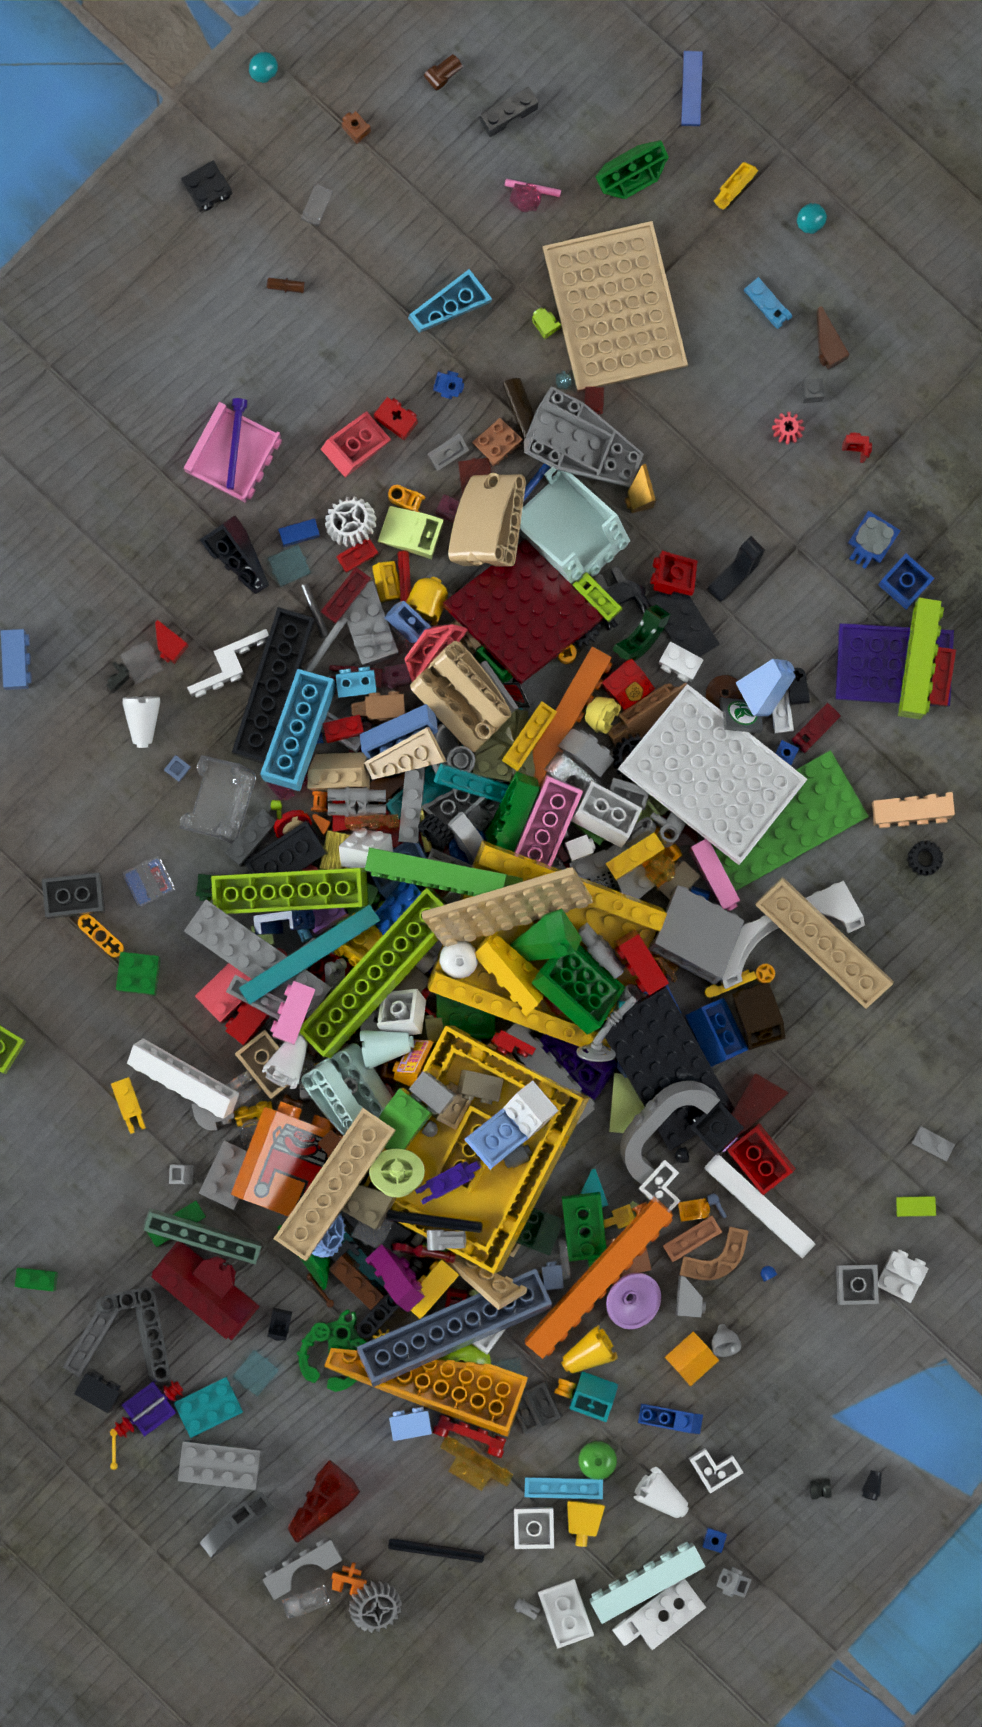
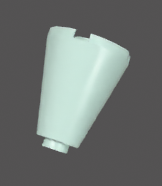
[360,1030,415,1069]

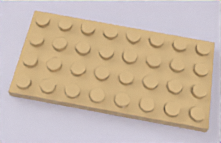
[421,867,593,947]

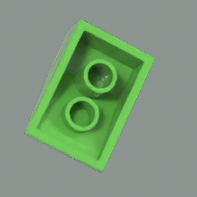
[379,1088,433,1150]

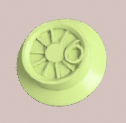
[369,1149,425,1197]

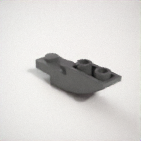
[200,1492,274,1559]

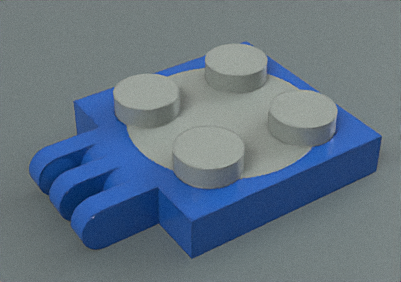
[848,511,901,569]

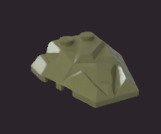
[471,709,535,783]

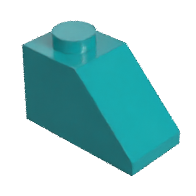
[580,1169,608,1213]

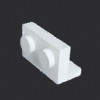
[658,641,703,683]

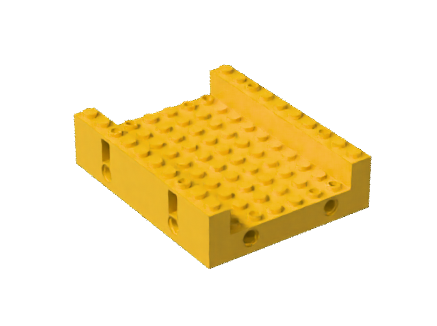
[427,840,667,1055]
[364,1026,590,1274]

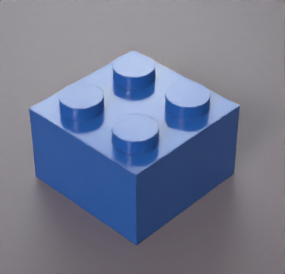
[878,553,934,610]

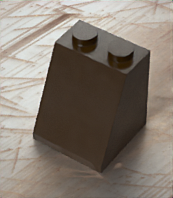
[732,983,786,1050]

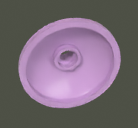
[606,1273,661,1329]

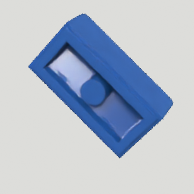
[279,518,320,547]

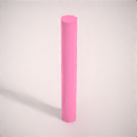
[505,179,561,197]

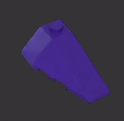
[540,1033,618,1100]

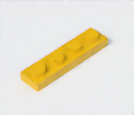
[502,701,557,771]

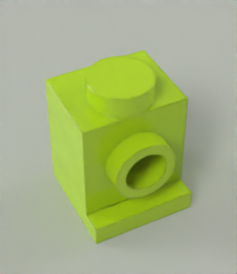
[532,307,561,339]

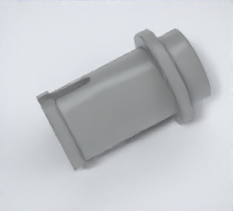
[514,1598,540,1620]

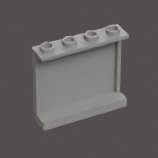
[648,885,744,984]

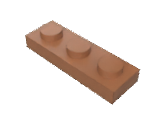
[662,1216,722,1262]

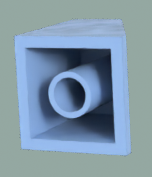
[736,659,796,717]

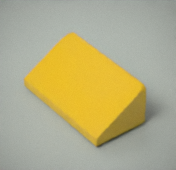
[372,561,400,602]

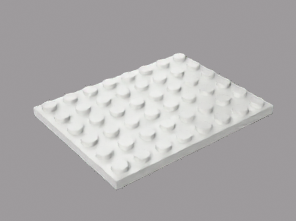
[618,684,807,865]

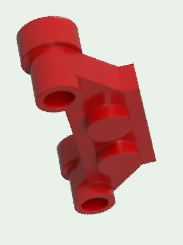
[432,1415,507,1459]

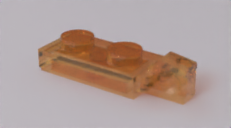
[345,814,399,831]

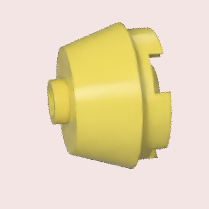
[585,697,621,734]

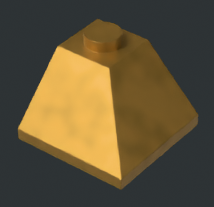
[625,464,656,513]

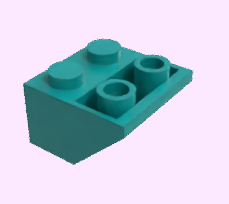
[569,1371,619,1422]

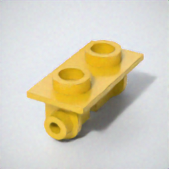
[234,1101,273,1128]

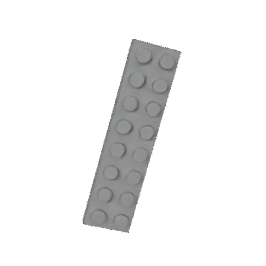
[184,900,332,1018]

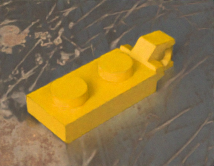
[714,162,758,210]

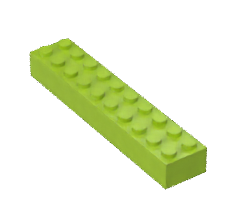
[299,888,448,1058]

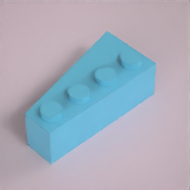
[408,269,492,333]

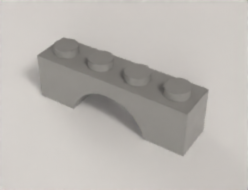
[262,1538,343,1600]

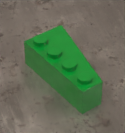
[485,771,540,852]

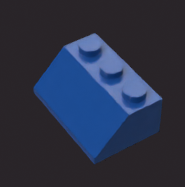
[686,998,749,1067]

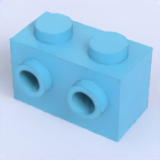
[336,666,377,698]

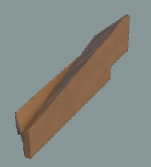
[607,683,687,748]

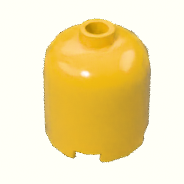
[406,577,448,625]

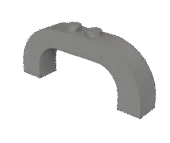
[620,1081,720,1184]

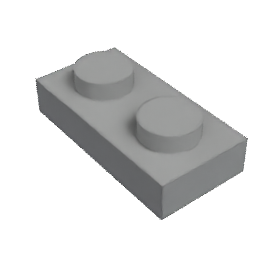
[428,434,469,471]
[911,1126,955,1162]

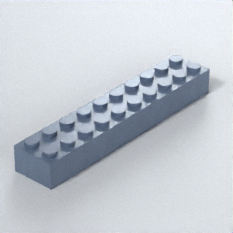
[357,1269,552,1387]

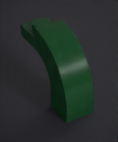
[613,604,671,661]

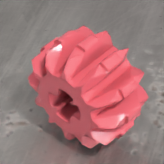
[772,412,804,445]

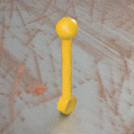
[110,1429,118,1470]

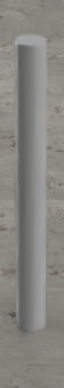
[304,615,348,673]

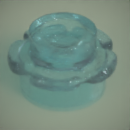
[556,371,571,389]

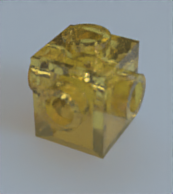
[645,853,675,888]

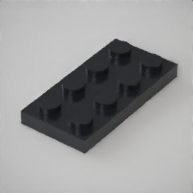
[648,591,720,657]
[244,821,328,874]

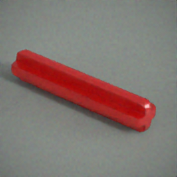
[398,551,411,602]

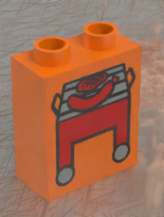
[231,1101,343,1217]

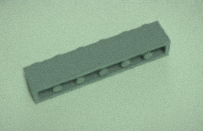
[143,1208,262,1265]

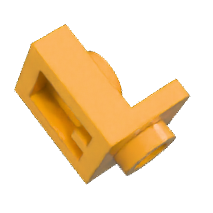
[678,1198,710,1222]

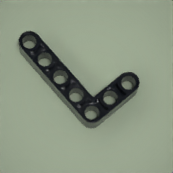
[707,536,765,602]

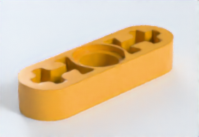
[78,914,124,958]

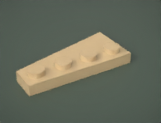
[364,727,447,780]

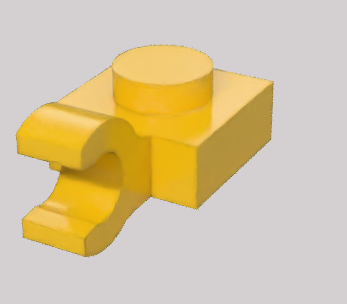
[603,1204,635,1229]

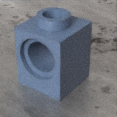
[542,1261,564,1290]

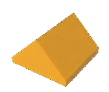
[665,1331,719,1386]

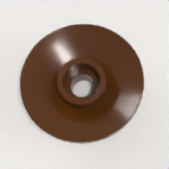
[706,675,743,709]

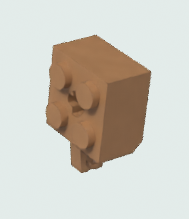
[351,691,405,725]

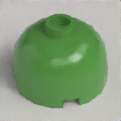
[578,1441,617,1480]

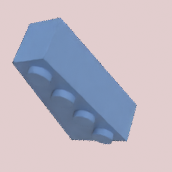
[360,704,438,759]

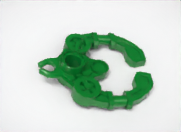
[297,1309,367,1392]

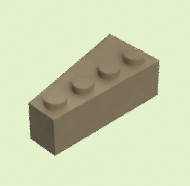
[314,1175,397,1230]

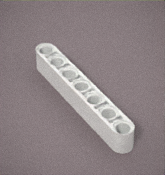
[704,1155,816,1259]

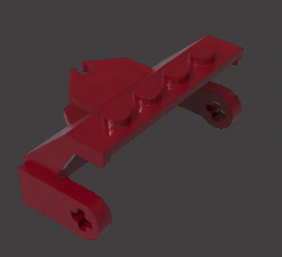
[151,1241,260,1341]

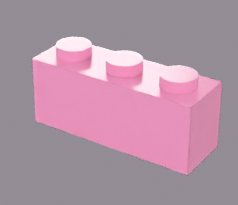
[270,981,315,1045]

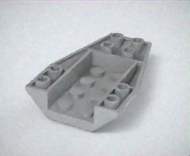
[524,386,644,487]

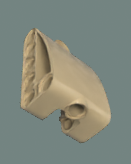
[448,473,526,566]
[410,641,511,752]

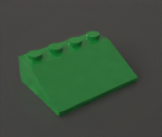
[532,944,626,1035]

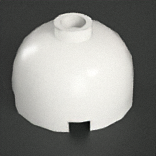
[439,941,478,979]

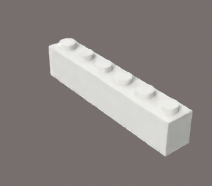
[127,1039,239,1119]

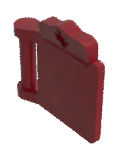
[392,1243,456,1263]

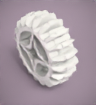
[325,496,376,547]

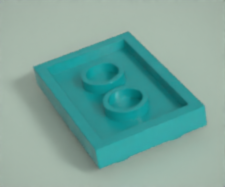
[174,1377,243,1438]

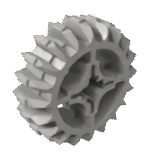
[349,1580,402,1633]

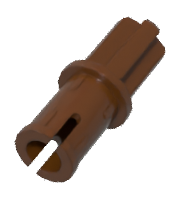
[267,278,305,293]

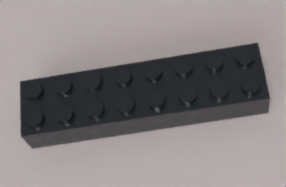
[232,607,315,764]

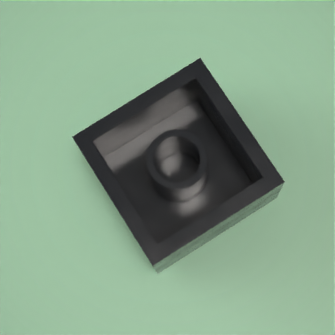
[74,1371,123,1413]

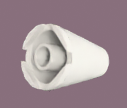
[122,696,160,748]
[262,1033,308,1089]
[634,1467,689,1518]

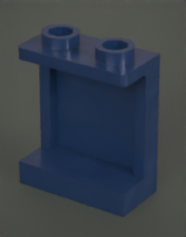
[253,910,315,935]

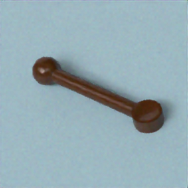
[307,1273,334,1307]

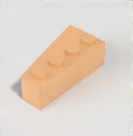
[872,792,955,828]

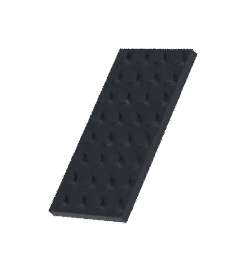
[599,986,736,1151]

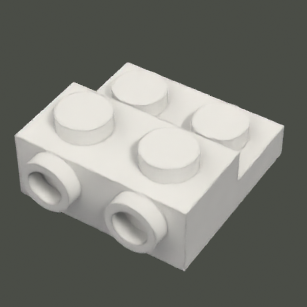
[878,1249,929,1303]

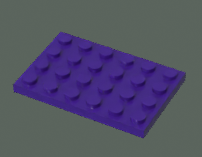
[835,623,954,707]

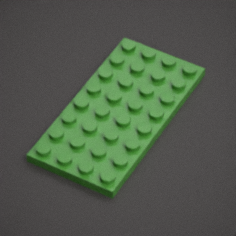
[711,750,869,891]

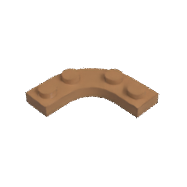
[679,1227,749,1280]

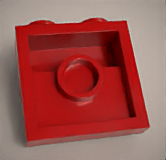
[650,551,698,596]
[491,1030,536,1058]

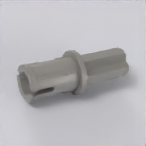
[354,631,392,647]

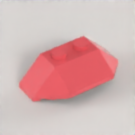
[404,624,468,682]

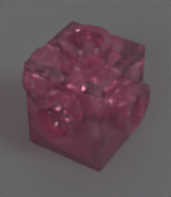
[509,183,542,212]

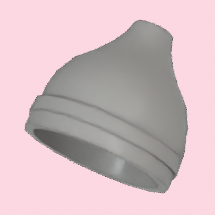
[446,746,475,772]
[712,1324,741,1357]

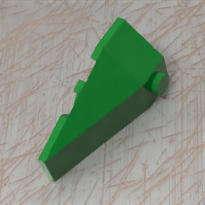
[509,908,582,961]

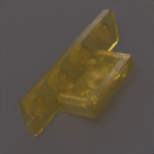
[440,1436,513,1491]

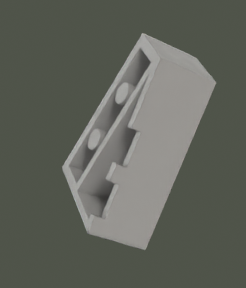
[606,844,657,899]

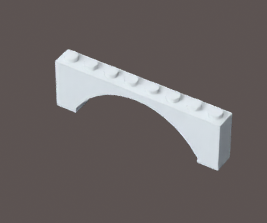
[721,881,865,989]

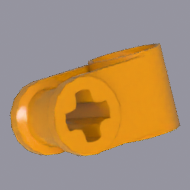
[388,485,426,512]

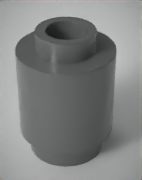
[503,1144,532,1169]

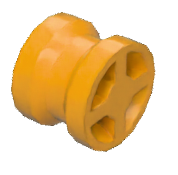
[557,645,577,664]
[755,964,775,984]
[554,1378,577,1399]

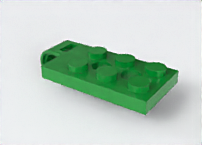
[561,1192,606,1267]

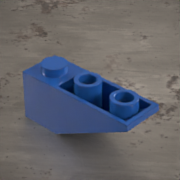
[638,1404,703,1434]

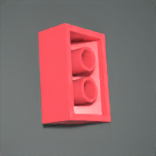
[195,963,252,1024]

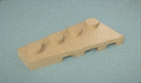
[445,1254,527,1310]

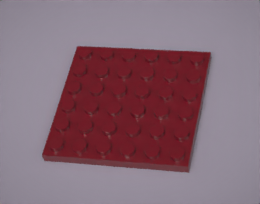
[443,539,604,684]

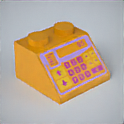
[392,1040,434,1087]

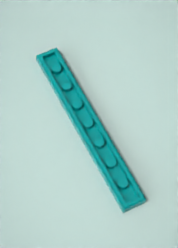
[239,904,380,1005]

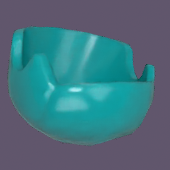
[249,52,278,83]
[796,203,827,234]

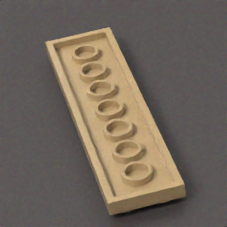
[755,877,894,1009]
[273,1108,396,1261]

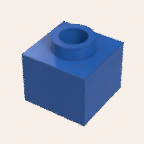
[775,740,799,766]
[702,1527,727,1553]

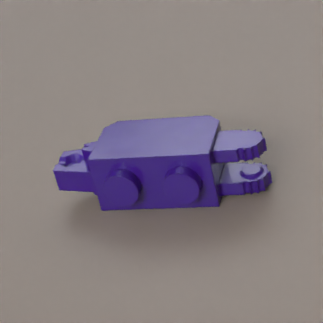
[415,1161,482,1204]

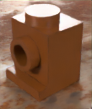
[342,111,371,144]

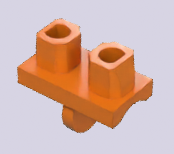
[331,1562,367,1595]

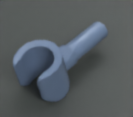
[707,1193,727,1218]

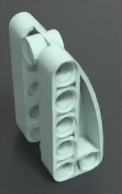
[301,1043,392,1136]

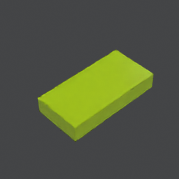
[896,1196,936,1217]

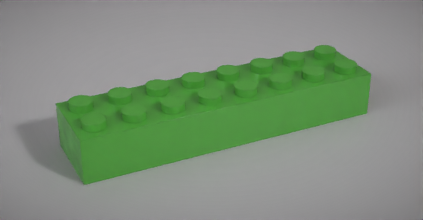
[365,847,523,896]

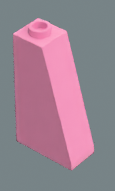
[689,839,740,912]

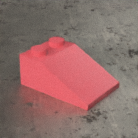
[321,411,391,478]

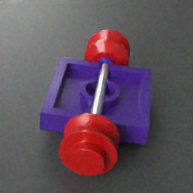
[114,1380,184,1438]

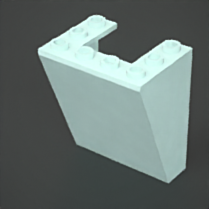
[519,467,630,583]

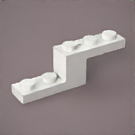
[187,629,269,698]

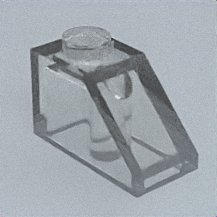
[282,1585,330,1619]

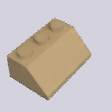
[307,752,370,792]

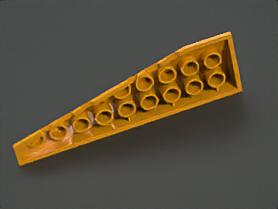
[324,1348,528,1437]

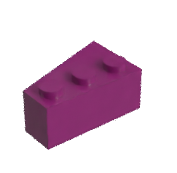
[365,1244,425,1312]

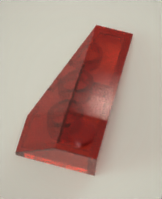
[288,1460,360,1543]

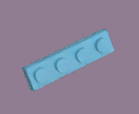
[524,1477,603,1499]

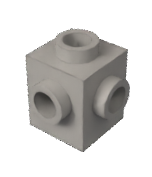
[716,1567,752,1598]

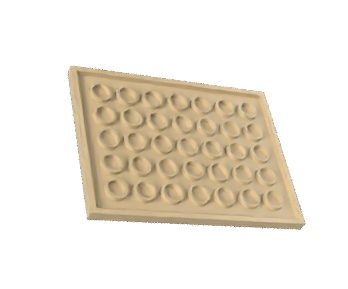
[542,221,688,392]

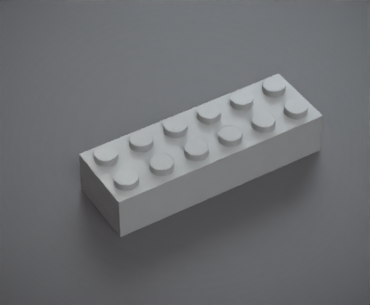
[506,1023,595,1126]

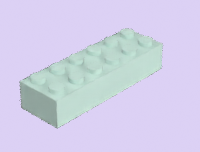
[589,1542,706,1624]

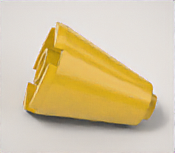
[561,1325,618,1374]

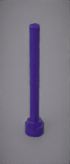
[226,398,248,490]

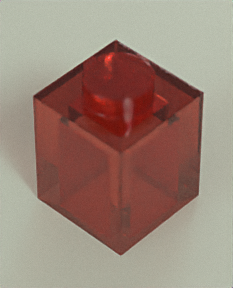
[584,386,604,415]

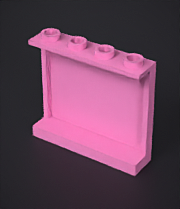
[184,402,282,503]

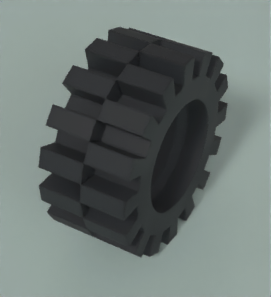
[418,814,454,849]
[907,840,944,876]

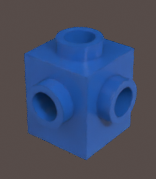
[433,370,464,399]

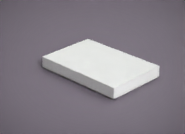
[538,1579,594,1649]

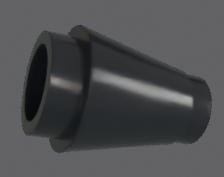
[862,1470,882,1501]

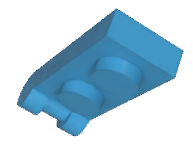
[744,277,792,329]

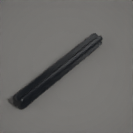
[386,1210,483,1233]
[388,1538,485,1563]

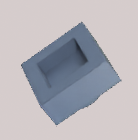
[164,755,191,782]

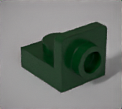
[195,874,217,902]

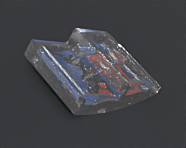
[122,855,175,908]

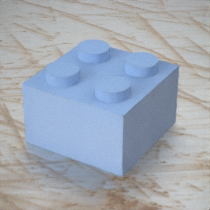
[389,1406,432,1441]

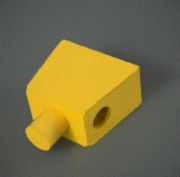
[567,1500,605,1547]

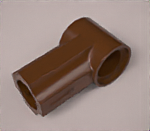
[424,54,463,91]

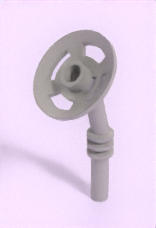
[576,996,637,1062]

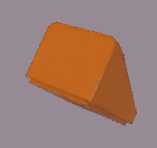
[312,814,331,836]

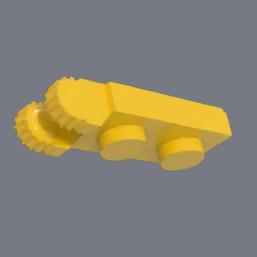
[704,970,757,998]
[111,1077,146,1134]

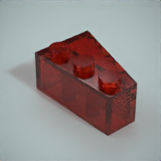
[731,1073,788,1134]

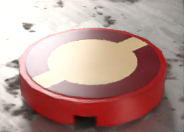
[273,810,312,838]

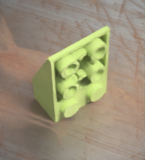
[378,506,444,559]

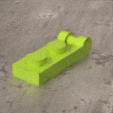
[572,572,622,622]

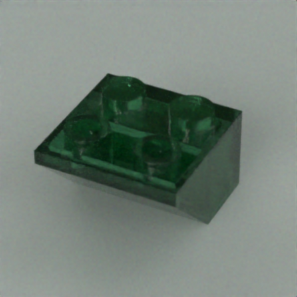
[516,1208,564,1256]

